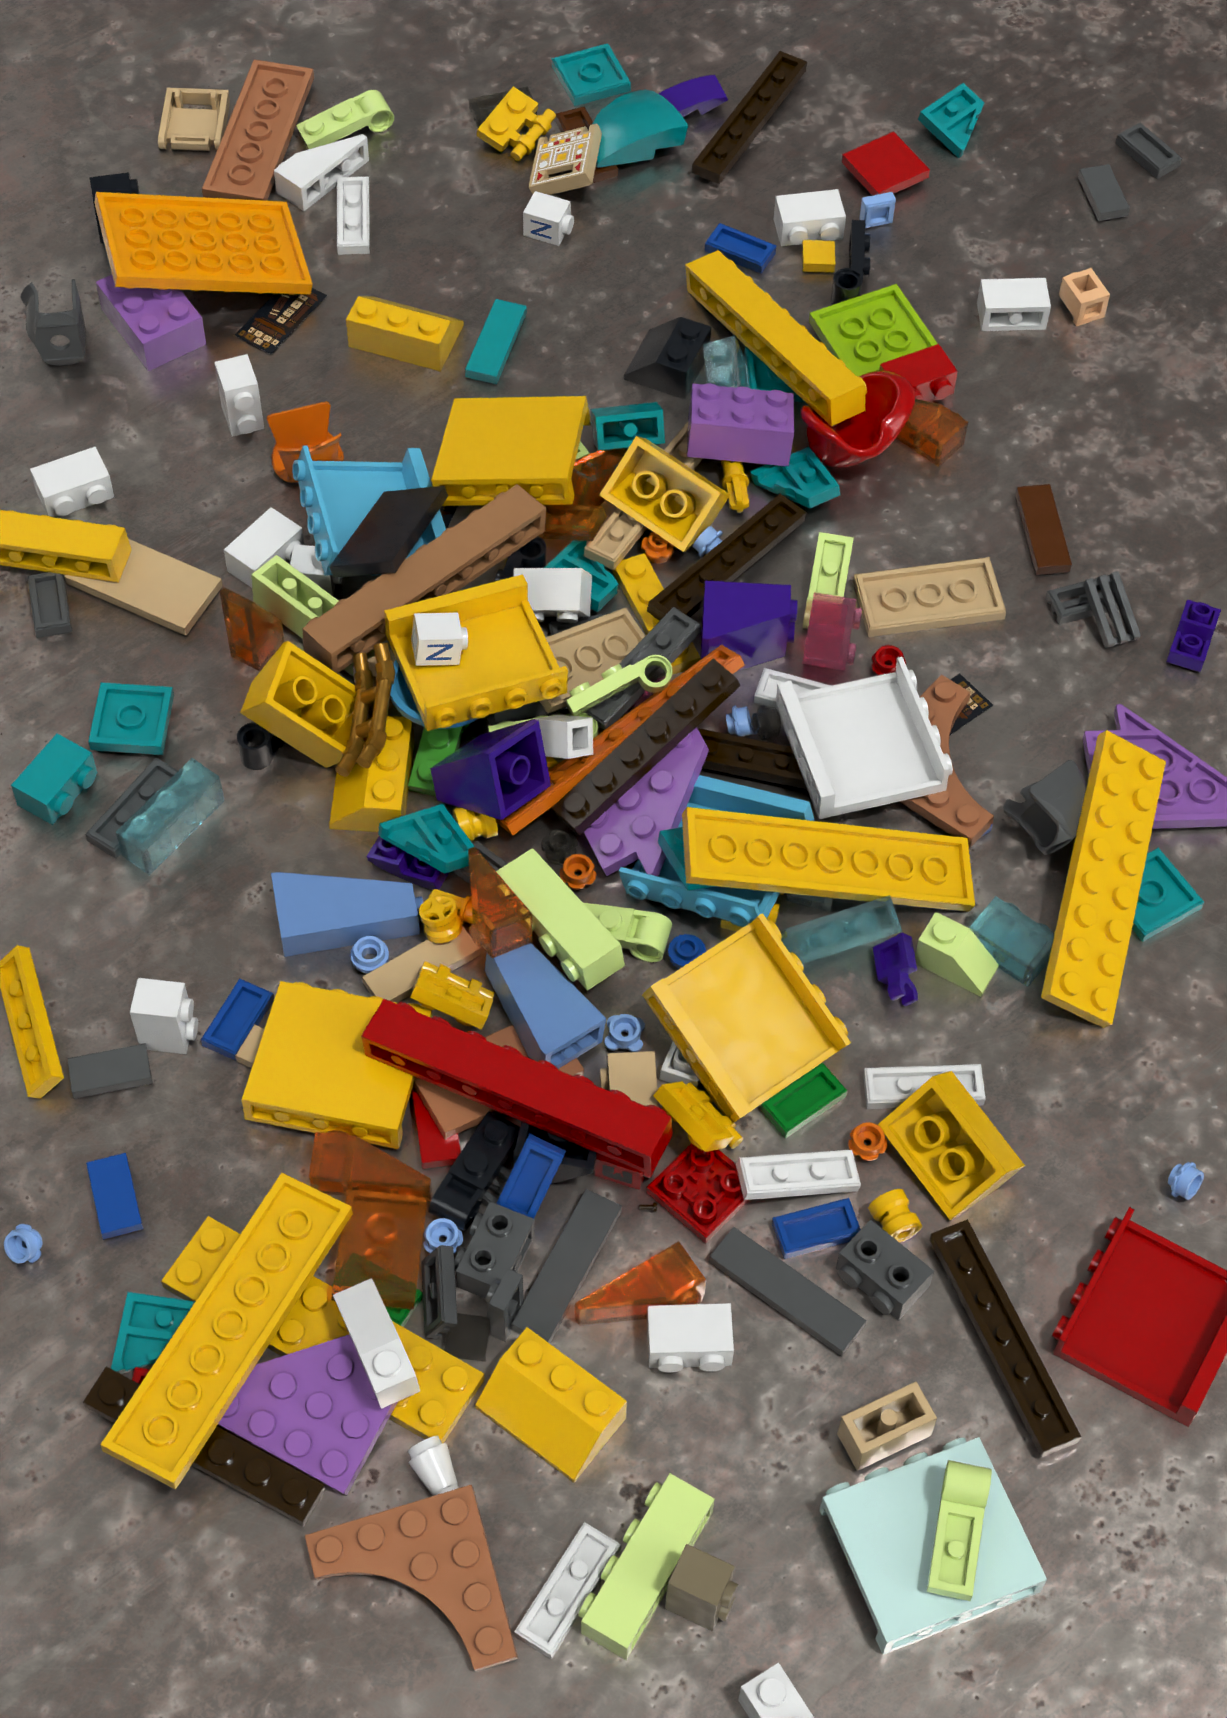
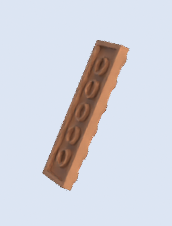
[202,59,314,201]

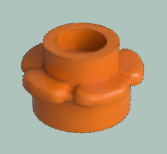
[641,532,675,564]
[559,854,596,890]
[848,1122,887,1161]

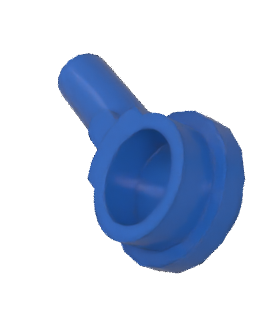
[668,934,706,969]

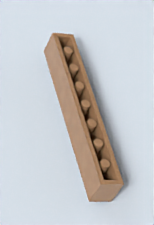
[302,484,546,673]

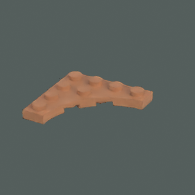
[899,674,994,848]
[305,1485,519,1672]

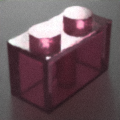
[802,592,862,672]

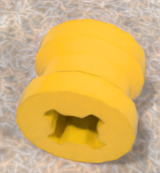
[419,895,462,943]

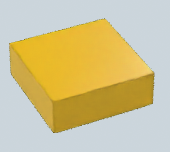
[802,240,836,272]

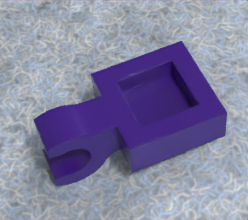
[872,932,918,1007]

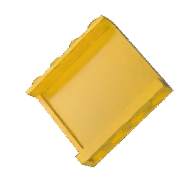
[431,396,591,506]
[384,574,568,731]
[642,913,851,1122]
[241,981,432,1149]

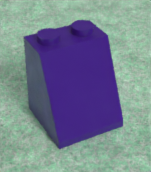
[700,580,798,671]
[430,719,551,820]

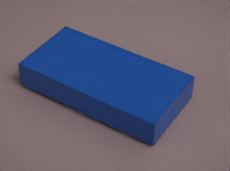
[704,223,776,274]
[201,978,274,1061]
[496,1134,566,1219]
[86,1153,143,1240]
[772,1198,861,1259]

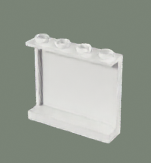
[776,657,953,819]

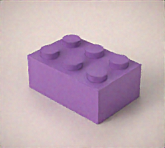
[96,275,206,371]
[687,383,794,467]

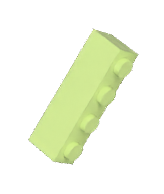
[251,555,375,677]
[495,848,625,991]
[578,1473,715,1661]

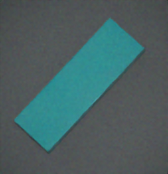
[465,299,527,384]

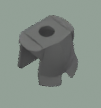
[20,279,86,366]
[1003,760,1087,855]

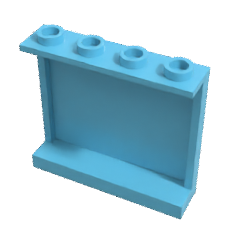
[292,445,446,575]
[618,775,815,927]

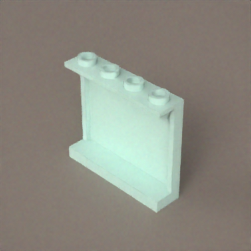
[819,1437,1047,1655]

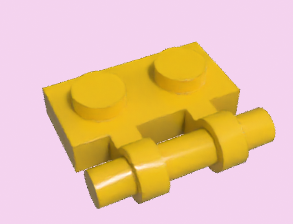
[477,86,556,161]
[410,961,495,1030]
[653,1081,743,1152]

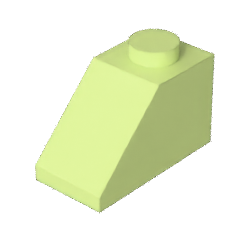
[915,912,999,997]

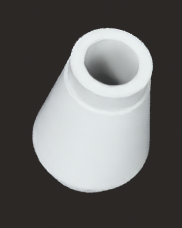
[408,1435,459,1496]

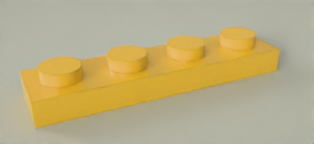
[612,553,701,675]
[0,945,64,1099]

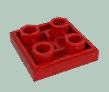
[842,131,930,196]
[646,1143,749,1244]

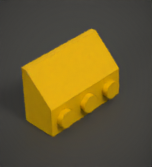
[346,296,464,372]
[600,436,730,552]
[240,640,370,768]
[329,716,415,832]
[878,1071,1025,1220]
[475,1327,627,1483]

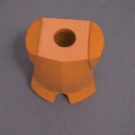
[266,401,344,483]

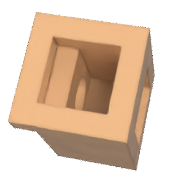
[1059,268,1110,326]

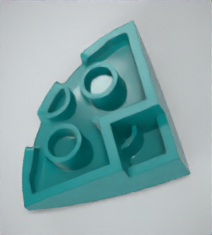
[593,89,689,168]

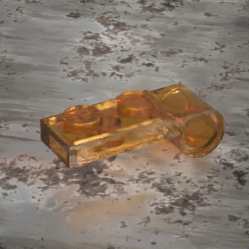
[539,505,608,541]

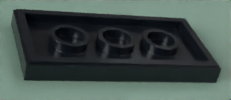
[329,486,448,578]

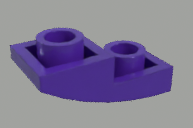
[658,75,728,117]
[1166,599,1221,672]
[366,836,449,890]

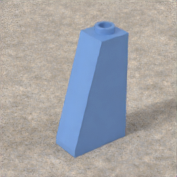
[271,872,423,957]
[484,929,606,1069]

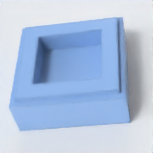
[859,192,896,228]

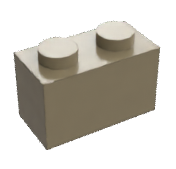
[665,1544,738,1631]

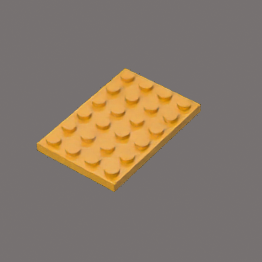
[94,192,313,295]

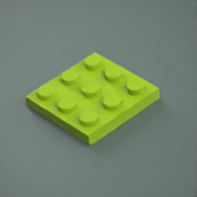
[809,284,938,376]

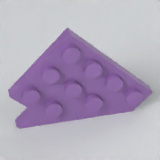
[1082,704,1227,829]
[584,727,709,876]
[218,1335,398,1495]

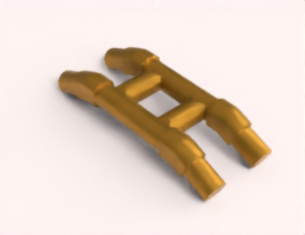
[335,643,395,777]

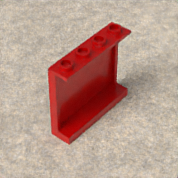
[1052,1207,1227,1427]

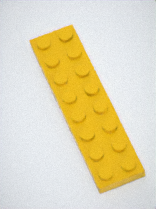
[1041,730,1166,1028]
[682,807,975,912]
[100,1172,353,1490]
[161,1216,485,1444]

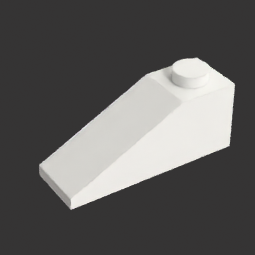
[274,134,369,211]
[333,1278,421,1409]

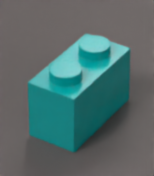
[590,402,665,451]
[11,733,98,825]

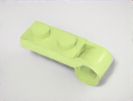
[296,90,394,150]
[803,532,854,634]
[566,655,673,716]
[584,903,672,962]
[927,1460,992,1601]

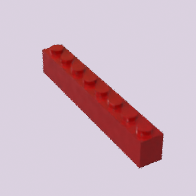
[361,999,673,1175]

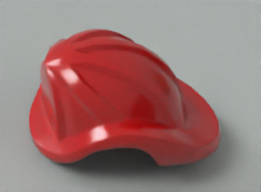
[801,371,916,468]

